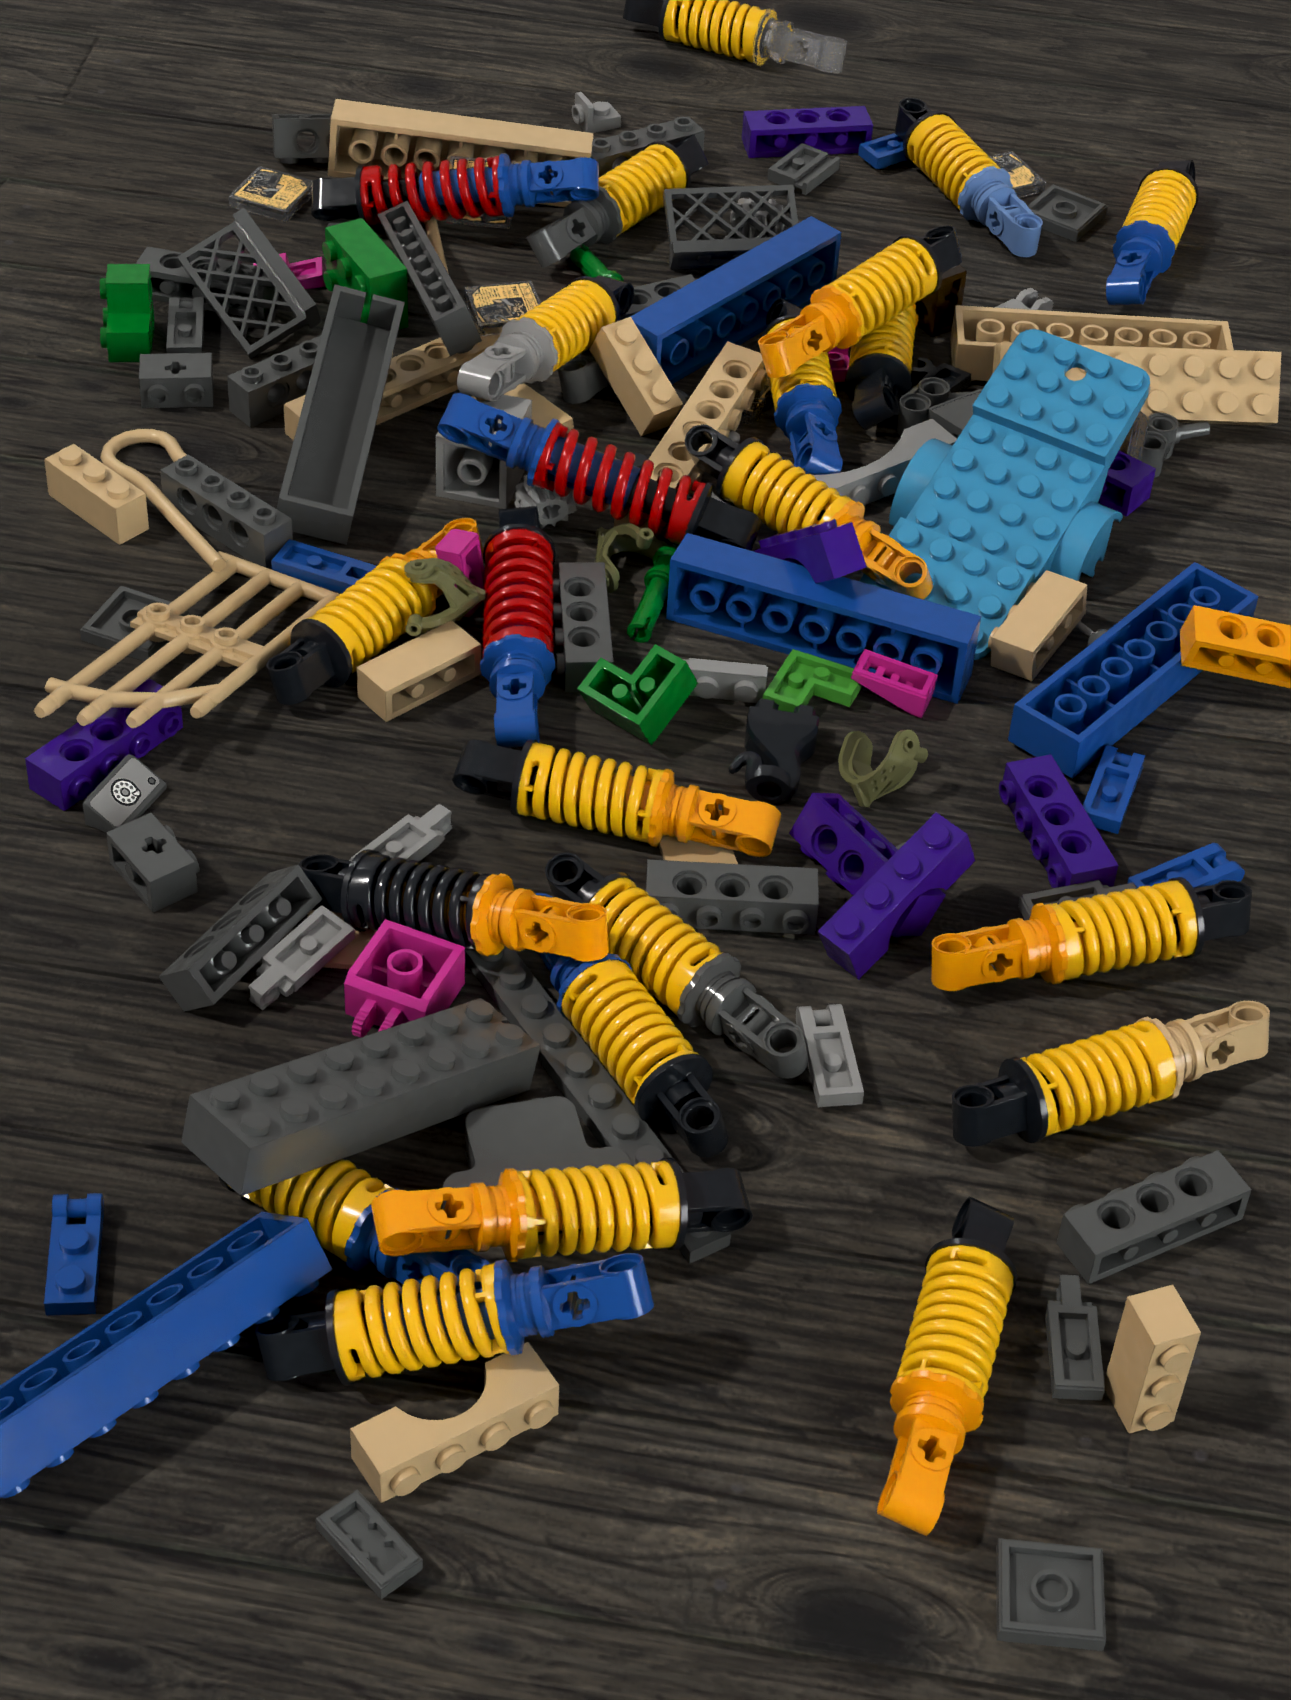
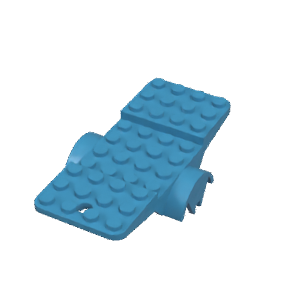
[859,329,1150,660]

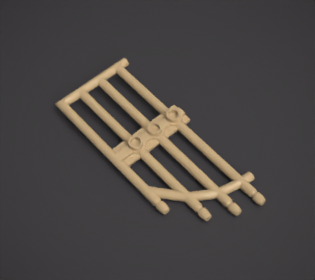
[34,551,339,728]

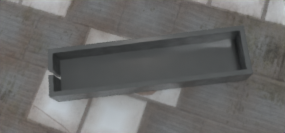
[277,285,405,545]
[181,998,541,1196]

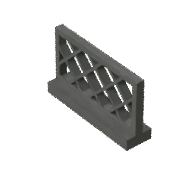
[663,184,799,270]
[177,208,322,359]

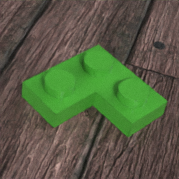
[763,649,863,712]

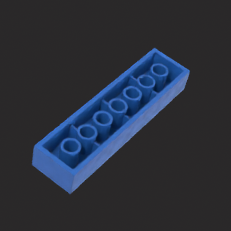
[630,216,842,384]
[666,533,982,704]
[1008,562,1259,779]
[0,1212,332,1498]

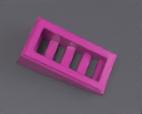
[435,529,485,618]
[851,649,938,719]

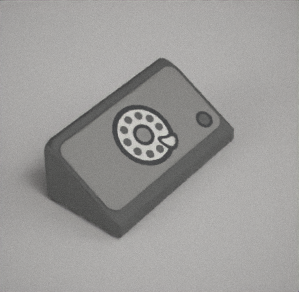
[83,754,167,832]

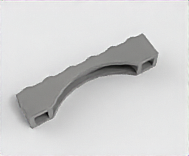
[775,419,957,534]

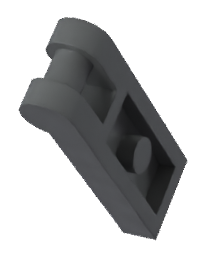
[166,297,205,354]

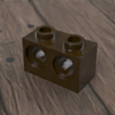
[915,265,967,337]

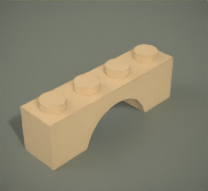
[350,1342,559,1503]

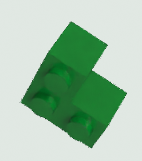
[100,264,155,362]
[577,644,698,746]

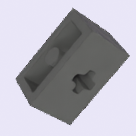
[139,353,214,408]
[106,813,200,913]

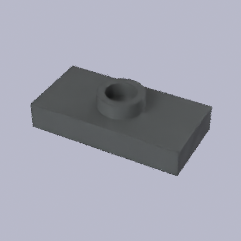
[316,1489,423,1600]

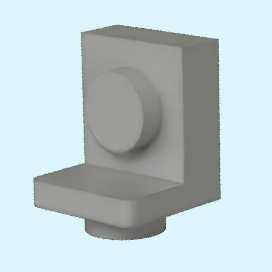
[572,92,621,133]

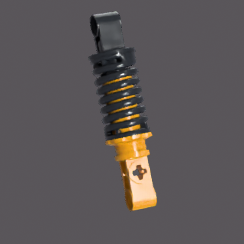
[299,849,609,962]

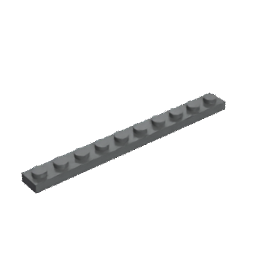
[465,946,731,1264]

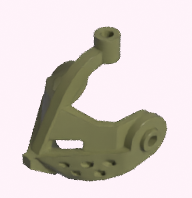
[594,523,669,593]
[404,558,486,638]
[838,730,928,808]

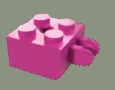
[344,919,465,1038]

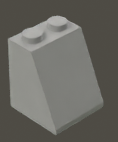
[436,395,532,509]

